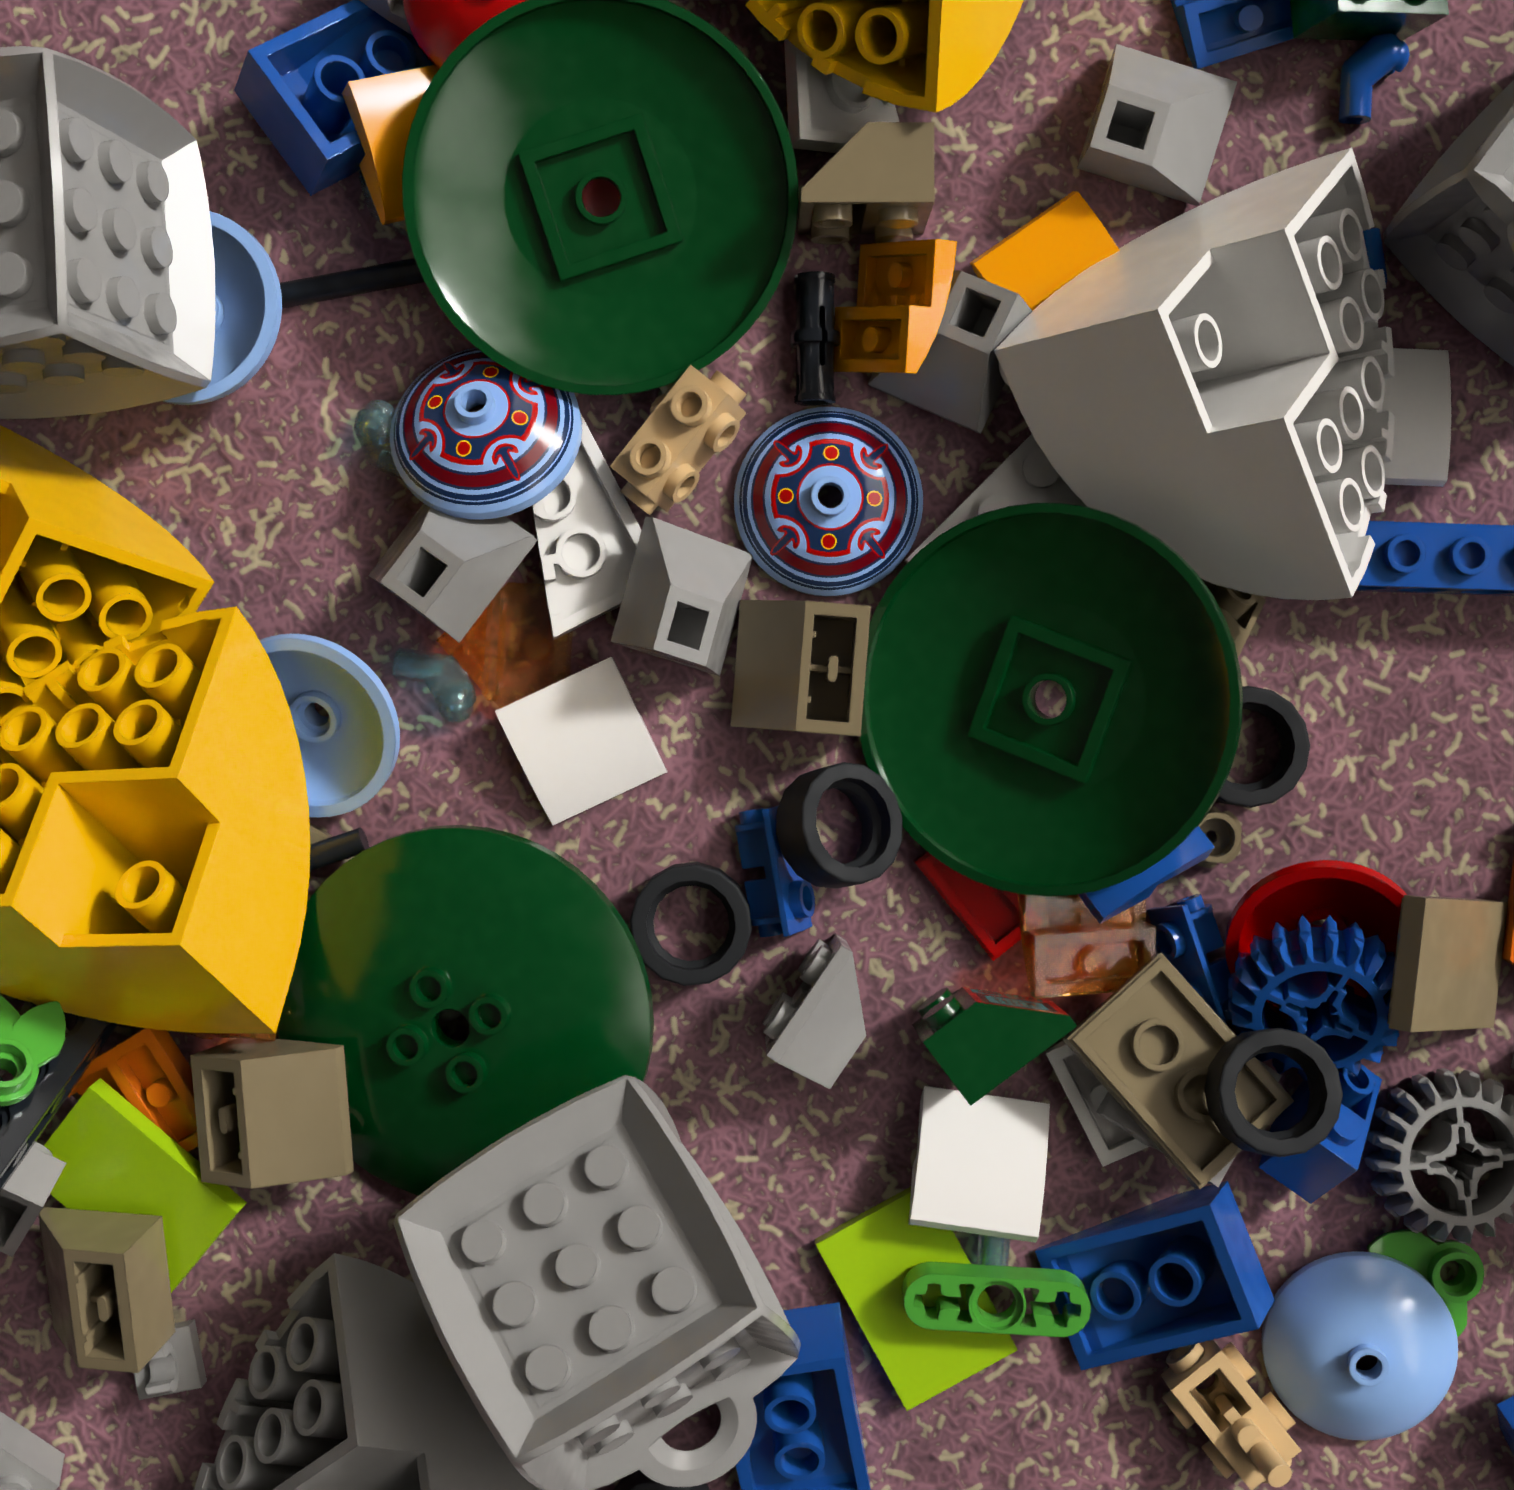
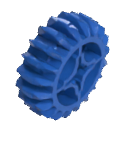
[1227,915,1400,1082]

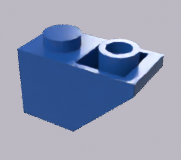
[1258,1064,1382,1204]

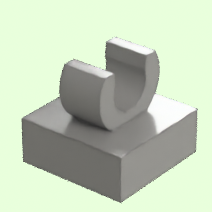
[133,1319,207,1400]

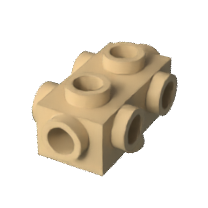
[610,364,746,515]
[1161,1340,1302,1490]

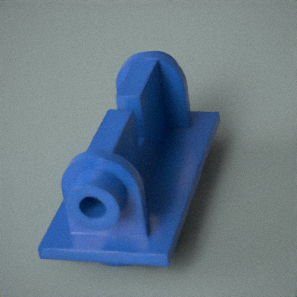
[735,805,815,937]
[1147,894,1231,1026]

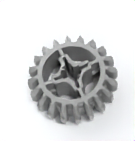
[1364,1068,1514,1243]

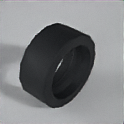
[1216,686,1310,808]
[776,762,902,889]
[630,862,752,986]
[1204,1028,1343,1157]

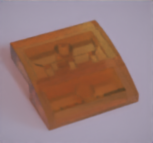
[1018,894,1156,999]

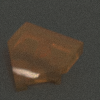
[436,582,573,708]

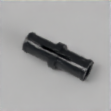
[790,271,840,406]

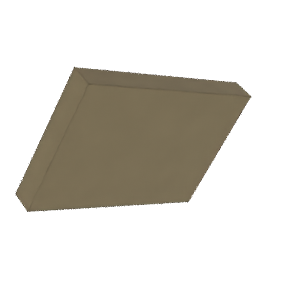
[1387,895,1508,1032]
[1062,953,1294,1189]

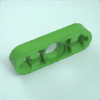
[902,1262,1091,1337]

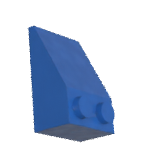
[234,0,434,196]
[1035,1181,1275,1370]
[736,1302,871,1490]

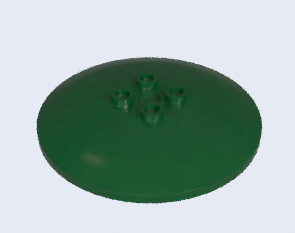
[402,0,798,395]
[859,503,1243,897]
[277,825,654,1196]

